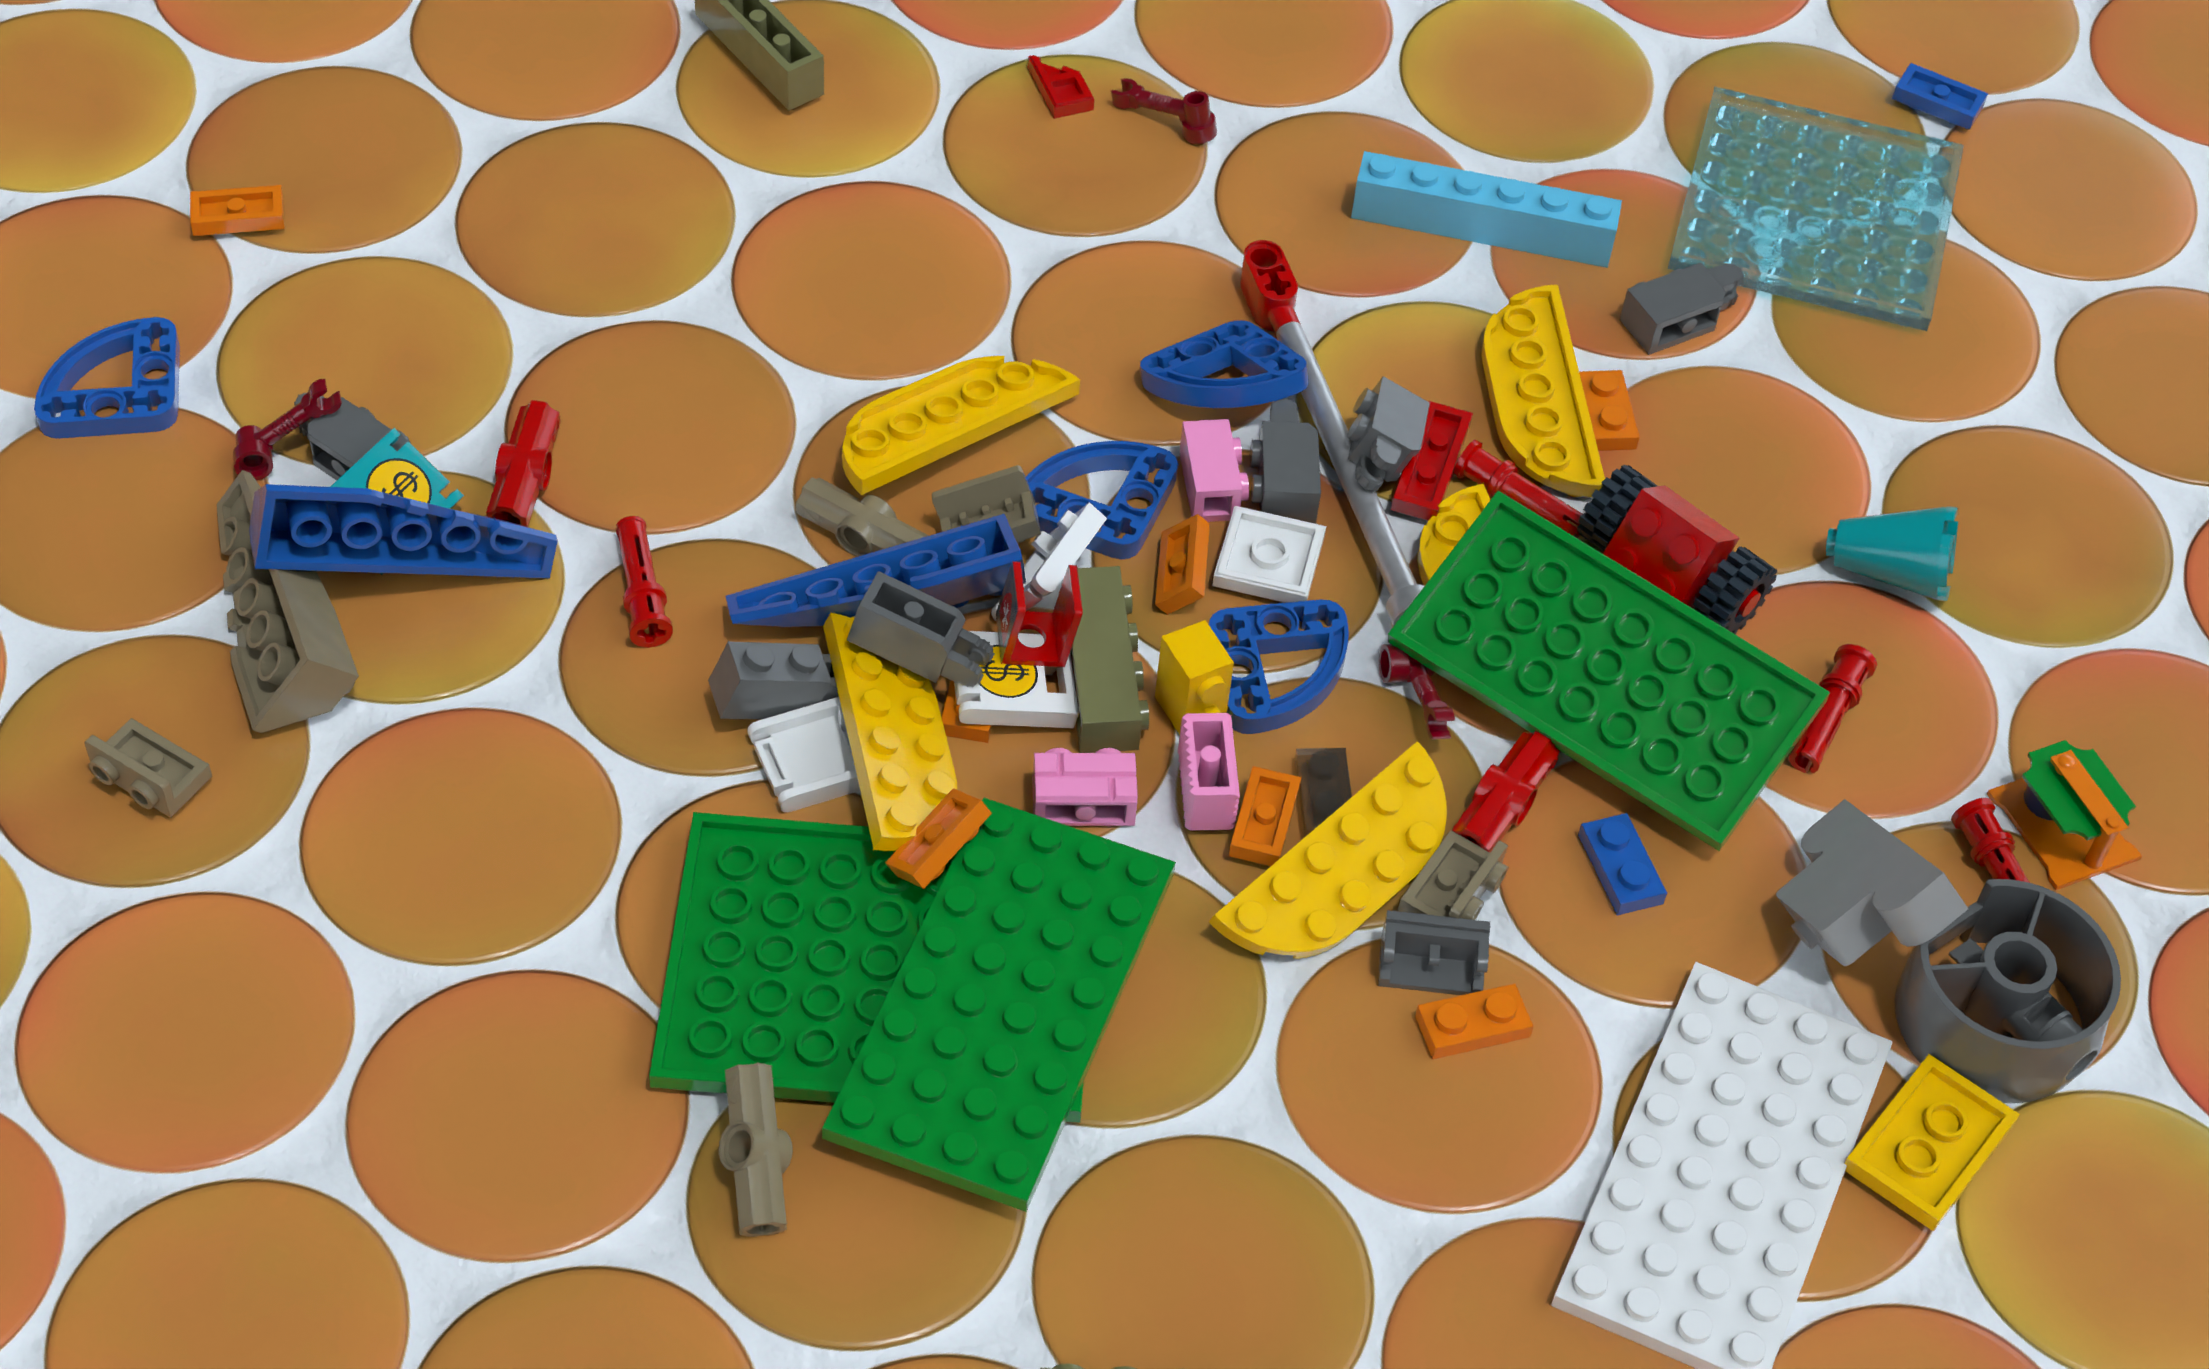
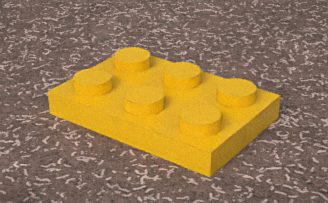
[1844,1054,2020,1231]

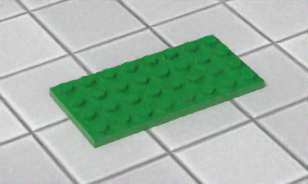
[1388,491,1830,851]
[822,798,1176,1212]

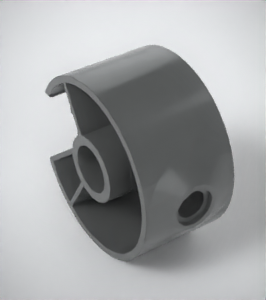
[1895,879,2121,1103]

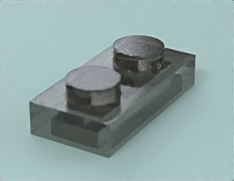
[1294,748,1352,838]

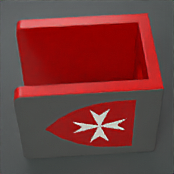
[996,561,1083,667]

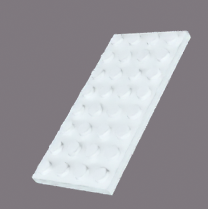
[1551,962,1893,1369]

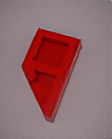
[1027,55,1095,119]

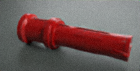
[1453,440,1583,539]
[616,516,673,648]
[1789,644,1877,773]
[1951,797,2030,883]

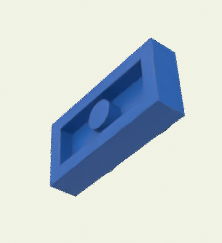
[1892,63,1988,130]
[1578,813,1667,916]

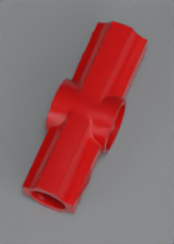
[486,400,561,527]
[1451,731,1560,852]

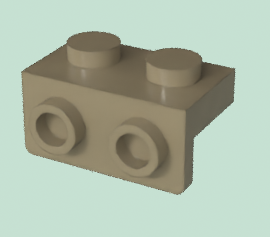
[931,465,1041,543]
[84,718,212,817]
[1398,830,1509,920]

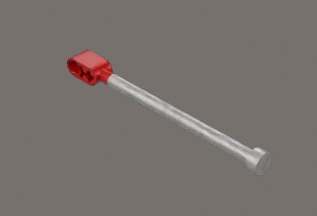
[1240,240,1425,626]

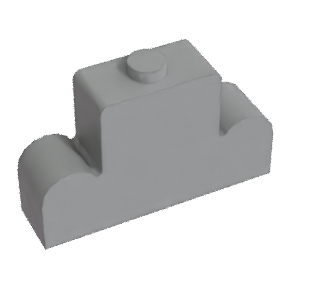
[1776,799,1969,966]

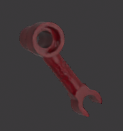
[1111,78,1217,144]
[233,379,342,480]
[1379,644,1455,739]

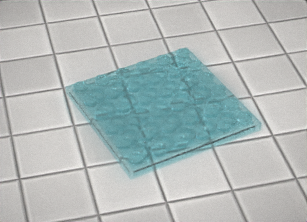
[1668,87,1964,331]

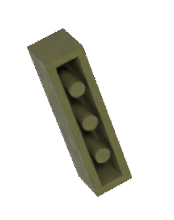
[695,0,824,111]
[1061,566,1149,753]

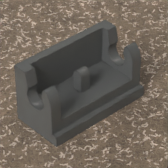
[1378,910,1490,995]

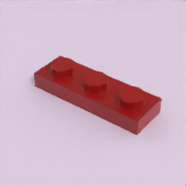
[1391,401,1473,521]

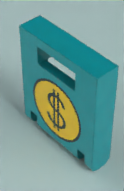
[330,428,464,575]

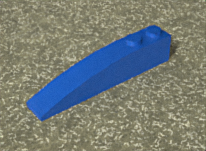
[249,484,558,578]
[726,514,1026,627]

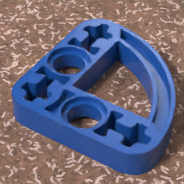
[34,317,180,439]
[1140,320,1309,408]
[1026,441,1178,559]
[1209,599,1349,734]

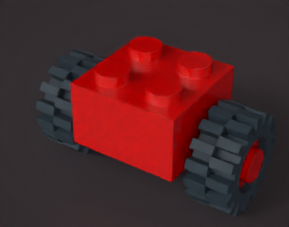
[1577,465,1777,635]

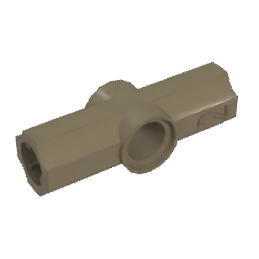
[796,477,929,557]
[719,1063,793,1237]

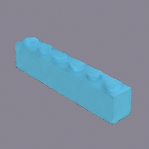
[1351,151,1622,268]

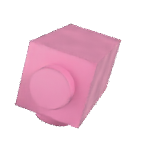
[1179,419,1249,522]

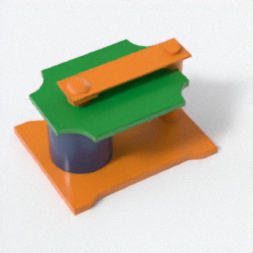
[1987,740,2142,890]

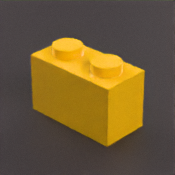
[1155,620,1234,735]

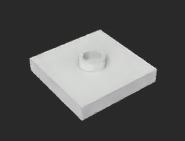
[1212,506,1326,603]

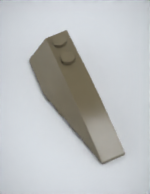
[216,470,359,733]

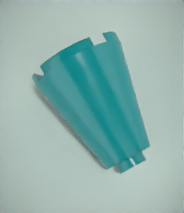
[1826,506,1958,601]

